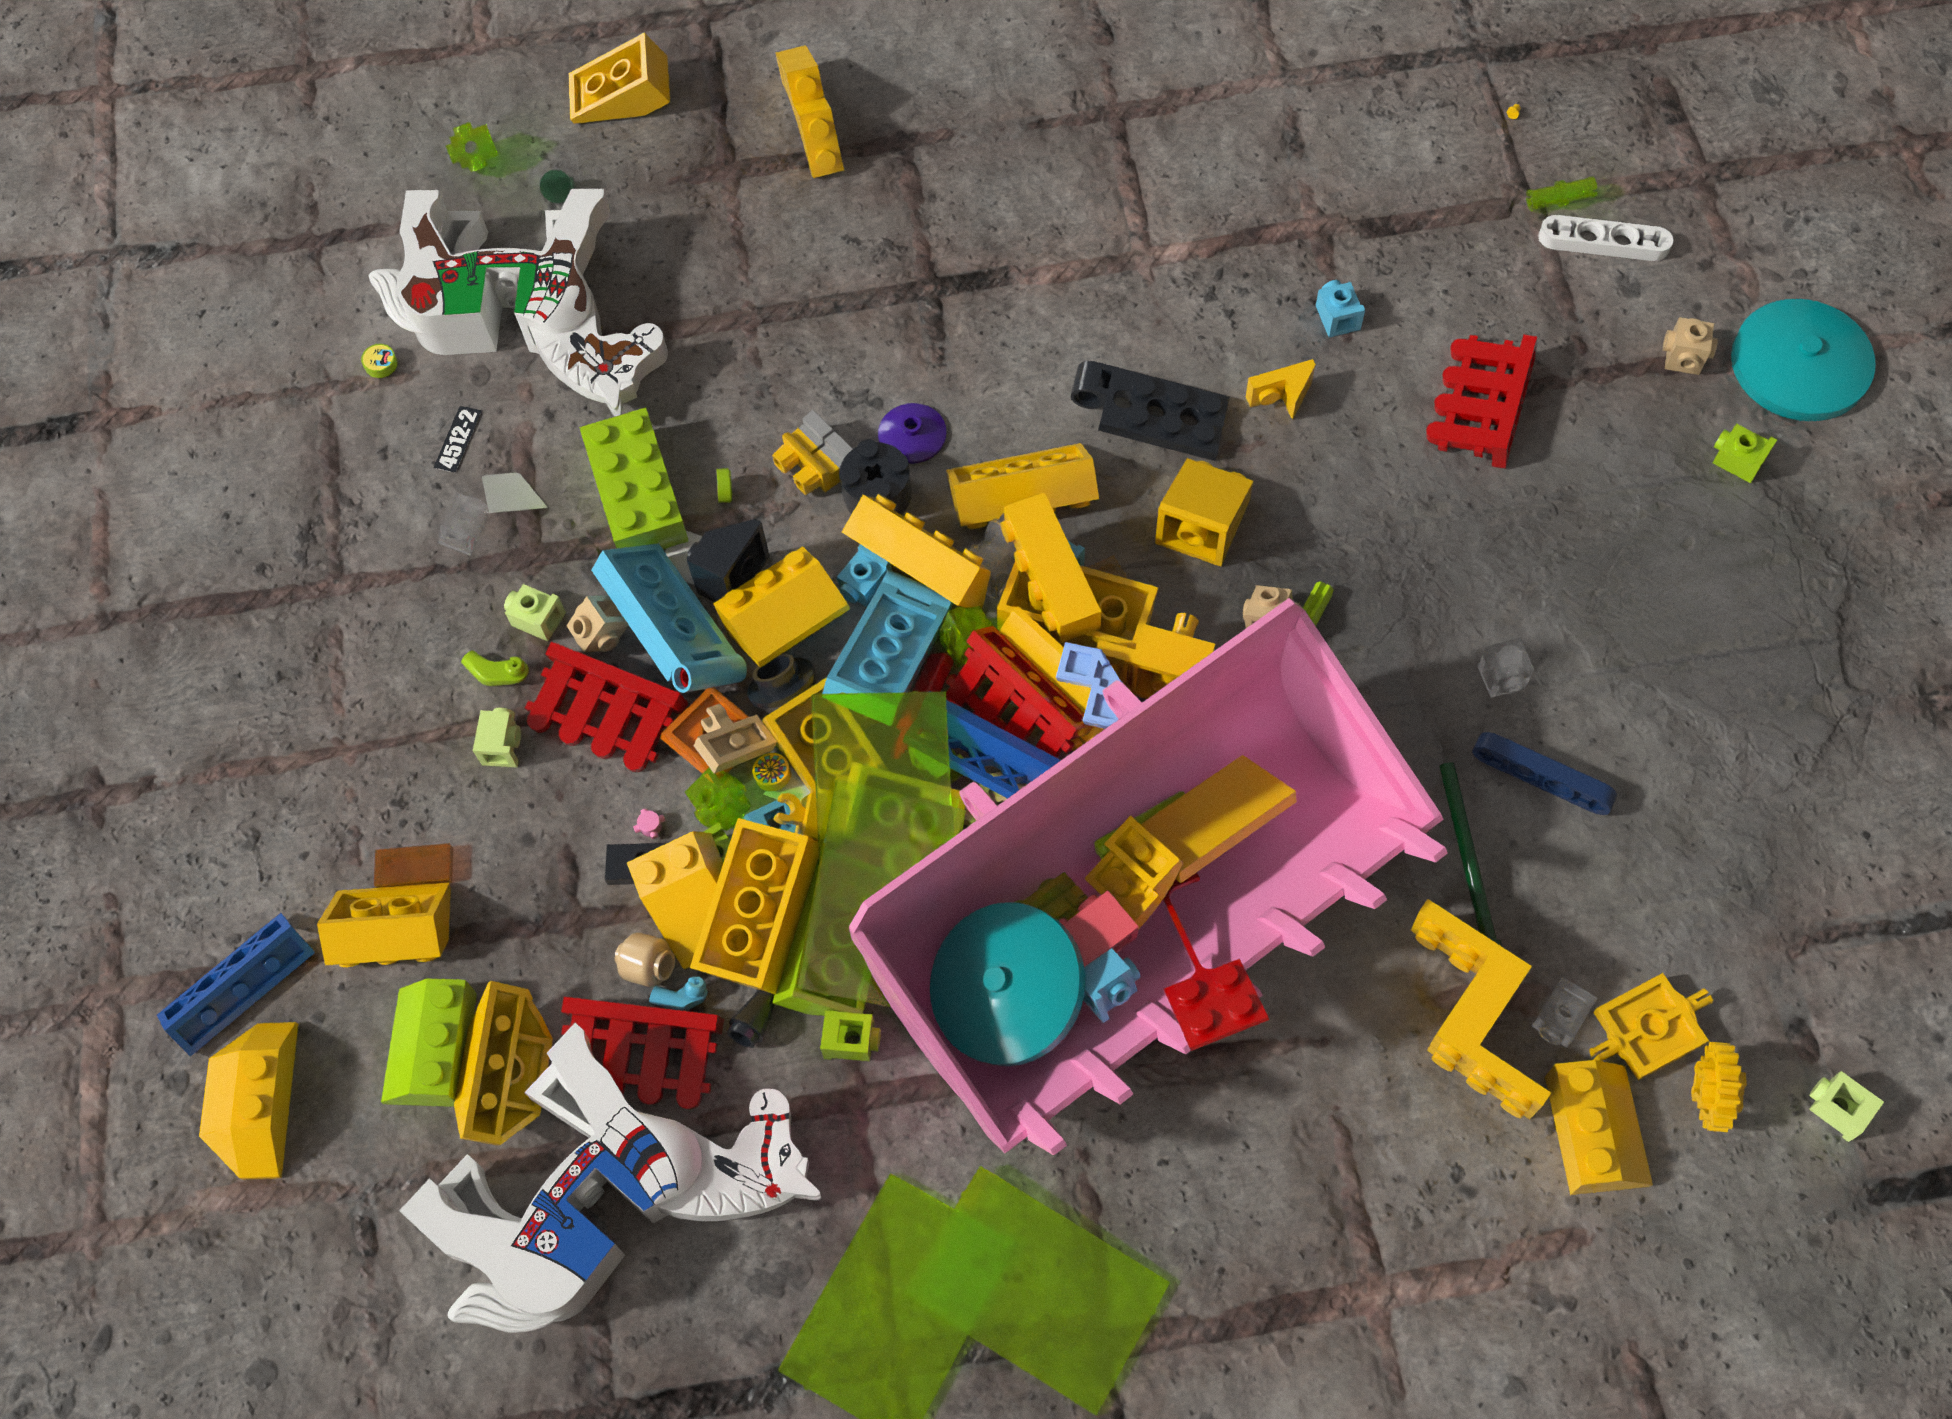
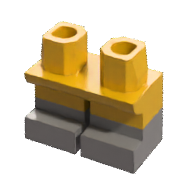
[772,410,853,495]

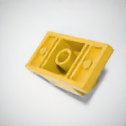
[1096,613,1215,699]

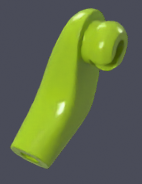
[461,650,529,686]

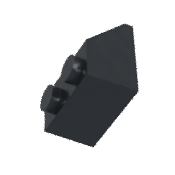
[687,519,770,602]

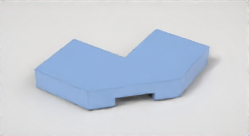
[1056,642,1122,729]

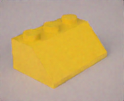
[713,546,850,668]
[317,883,451,967]
[1545,1060,1653,1195]

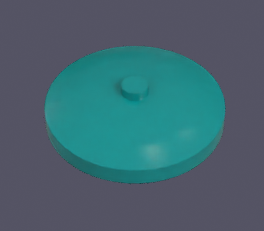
[1731,299,1876,421]
[930,902,1085,1066]

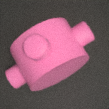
[633,809,666,839]

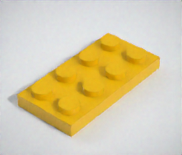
[1141,755,1297,883]

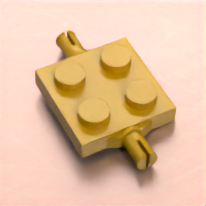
[1589,973,1713,1081]

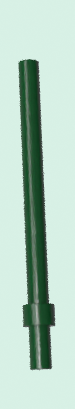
[1439,762,1503,947]

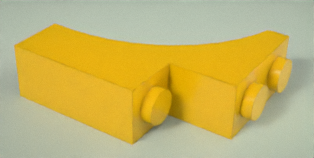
[775,45,844,178]

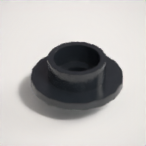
[747,653,816,709]

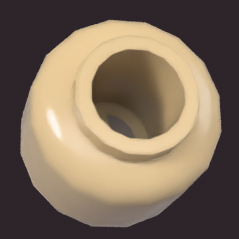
[615,933,675,987]

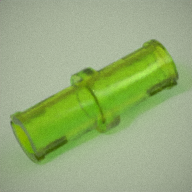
[1526,176,1597,211]

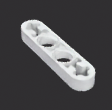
[1538,215,1674,261]

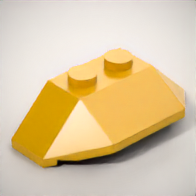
[454,981,553,1146]
[199,1022,298,1180]

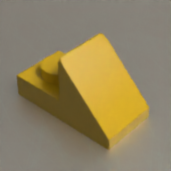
[1245,359,1316,419]

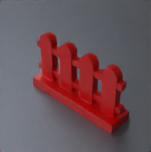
[1426,334,1537,469]
[945,626,1094,758]
[525,641,688,772]
[561,997,724,1110]

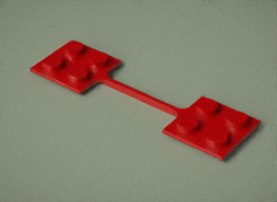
[1162,872,1269,1051]

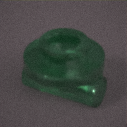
[540,169,575,203]

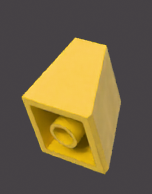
[1155,458,1253,567]

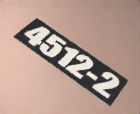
[433,406,482,473]

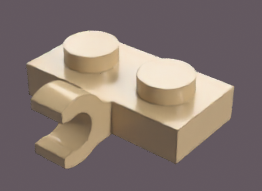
[694,704,777,774]

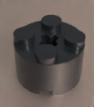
[839,439,912,515]

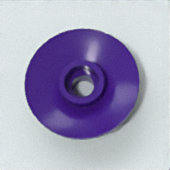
[878,403,947,464]

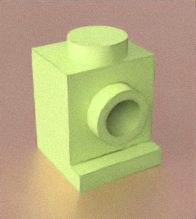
[504,584,566,641]
[473,708,521,768]
[1809,1071,1884,1142]

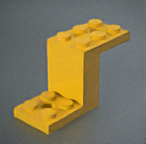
[1411,899,1551,1120]

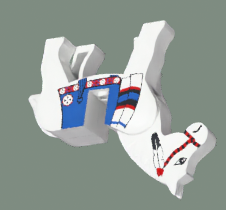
[399,1023,821,1333]

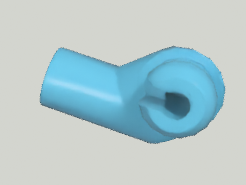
[649,977,708,1011]

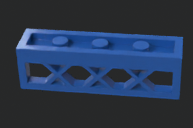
[902,691,1061,799]
[157,913,315,1057]

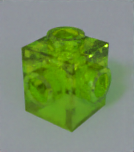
[445,122,499,172]
[939,606,993,667]
[685,767,752,831]

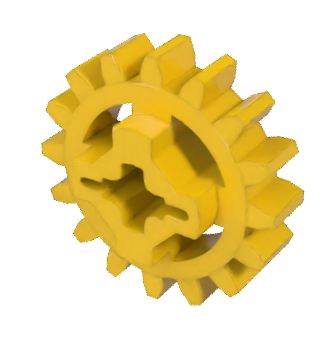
[1691,1042,1747,1133]

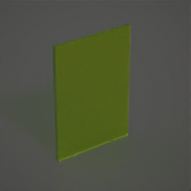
[811,691,953,904]
[796,779,966,1008]
[903,1166,1170,1416]
[778,1173,1017,1419]

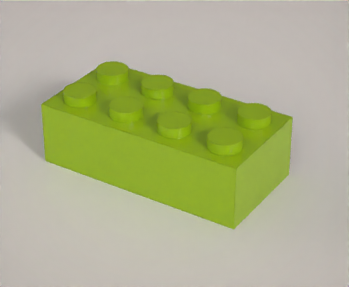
[579,407,689,550]

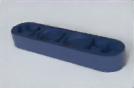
[1472,732,1617,815]

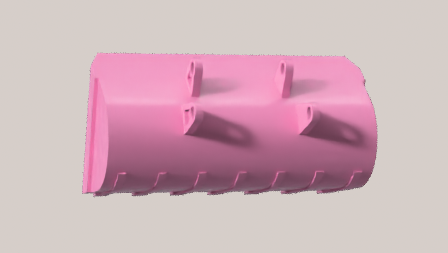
[849,598,1448,1155]

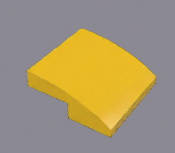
[1084,815,1183,930]

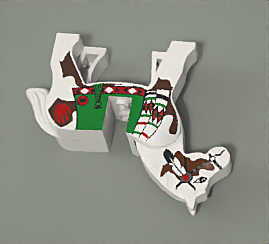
[369,189,668,417]

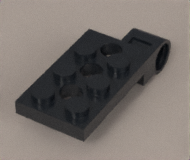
[1070,361,1230,461]

